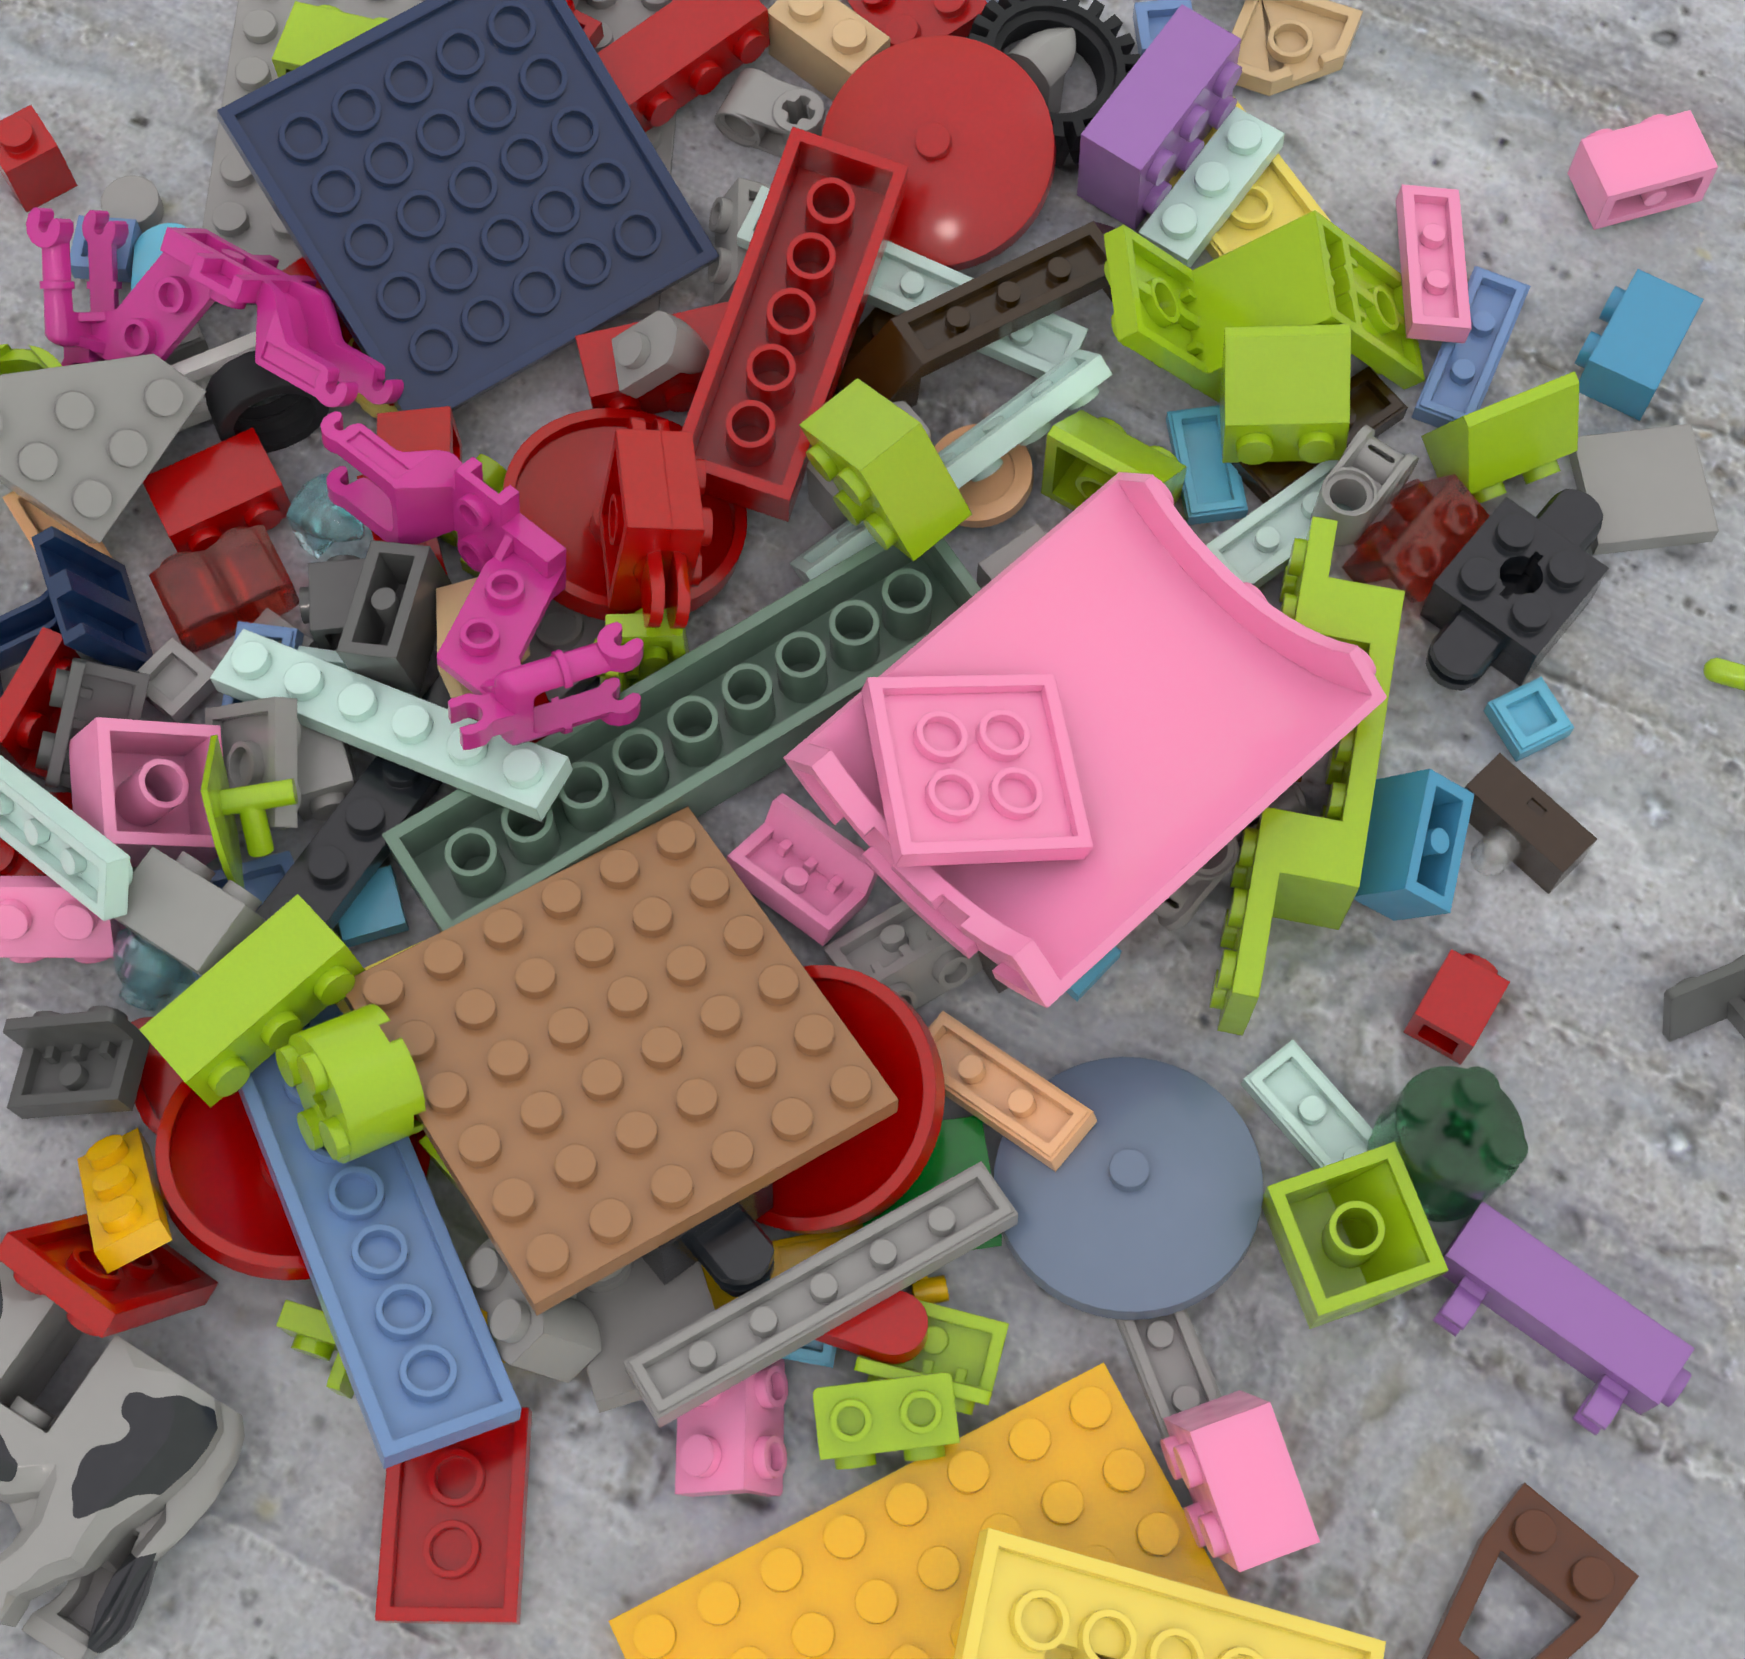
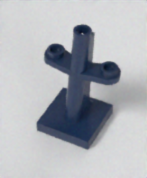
[0,526,153,698]

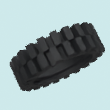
[968,0,1140,166]

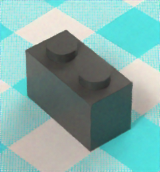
[336,540,452,694]

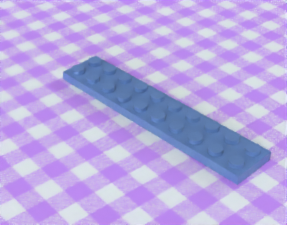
[192,850,522,1469]

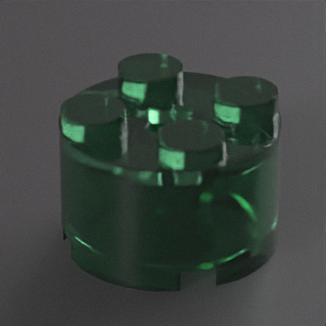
[1367,1066,1528,1222]

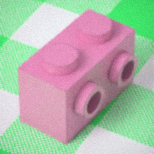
[1568,110,1718,230]

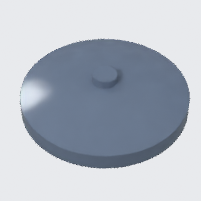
[994,1057,1263,1320]

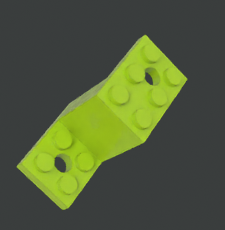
[1104,210,1425,403]

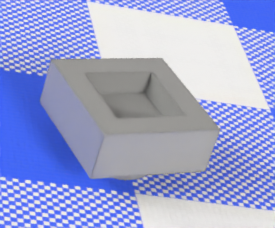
[138,637,216,723]

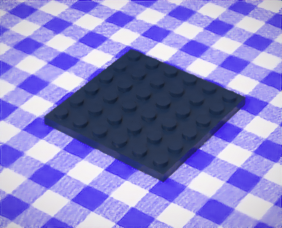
[217,0,719,412]

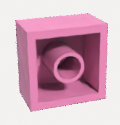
[68,717,223,867]
[1160,1390,1320,1572]

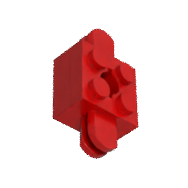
[599,417,713,629]

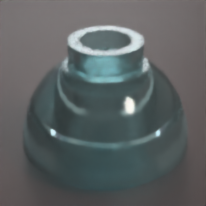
[113,928,196,1011]

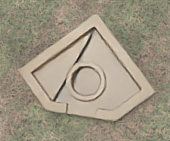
[1232,0,1363,96]

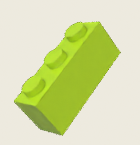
[139,894,366,1108]

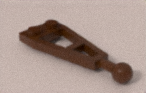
[1422,1482,1639,1659]

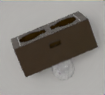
[1465,753,1597,894]

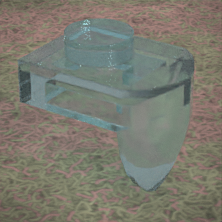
[286,473,365,560]

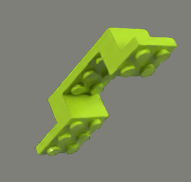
[1209,516,1405,1036]

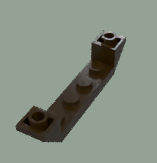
[836,221,1115,407]

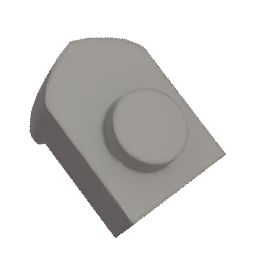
[1007,28,1076,113]
[611,310,710,399]

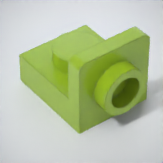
[276,1300,354,1399]

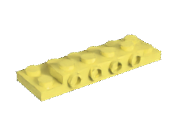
[954,1528,1386,1659]

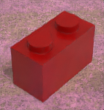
[143,428,295,564]

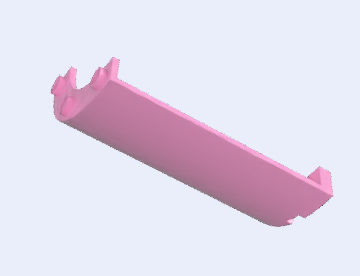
[783,472,1387,1008]

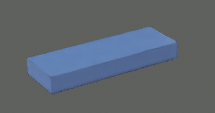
[1411,266,1531,428]

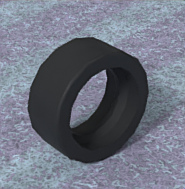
[205,351,329,453]

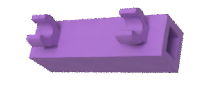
[1433,1201,1695,1435]

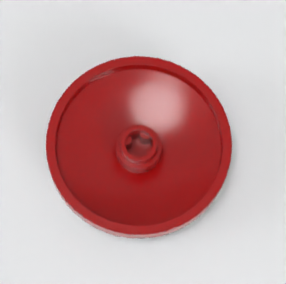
[821,35,1056,271]
[502,408,747,621]
[755,965,945,1234]
[155,1081,430,1281]

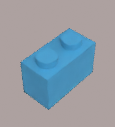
[1574,269,1704,421]
[1354,769,1474,921]

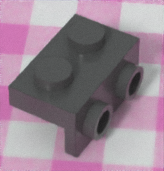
[35,657,150,788]
[3,1006,150,1119]

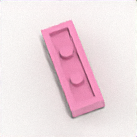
[1396,184,1472,343]

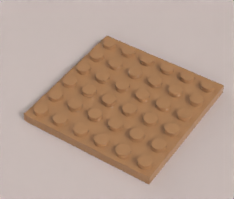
[344,806,898,1316]

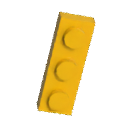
[77,1128,172,1274]

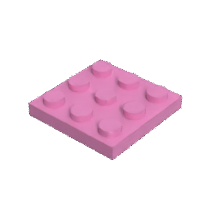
[861,674,1093,867]

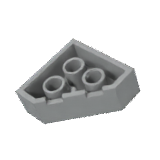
[0,354,206,543]

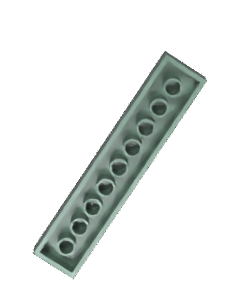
[381,538,981,932]

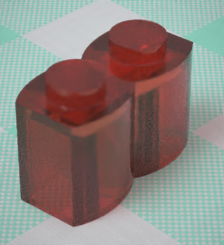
[149,525,299,653]

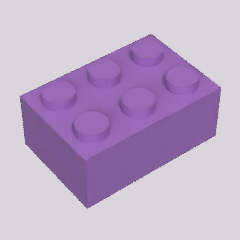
[1077,4,1242,230]

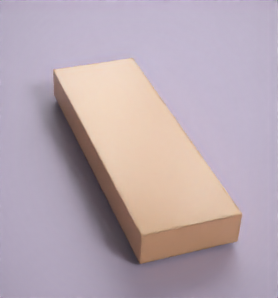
[928,1011,1097,1172]

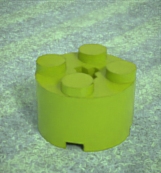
[275,1004,426,1164]

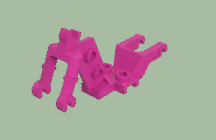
[26,207,404,407]
[320,411,644,750]

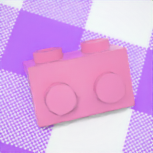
[726,793,878,946]
[0,876,131,964]
[675,1359,788,1497]

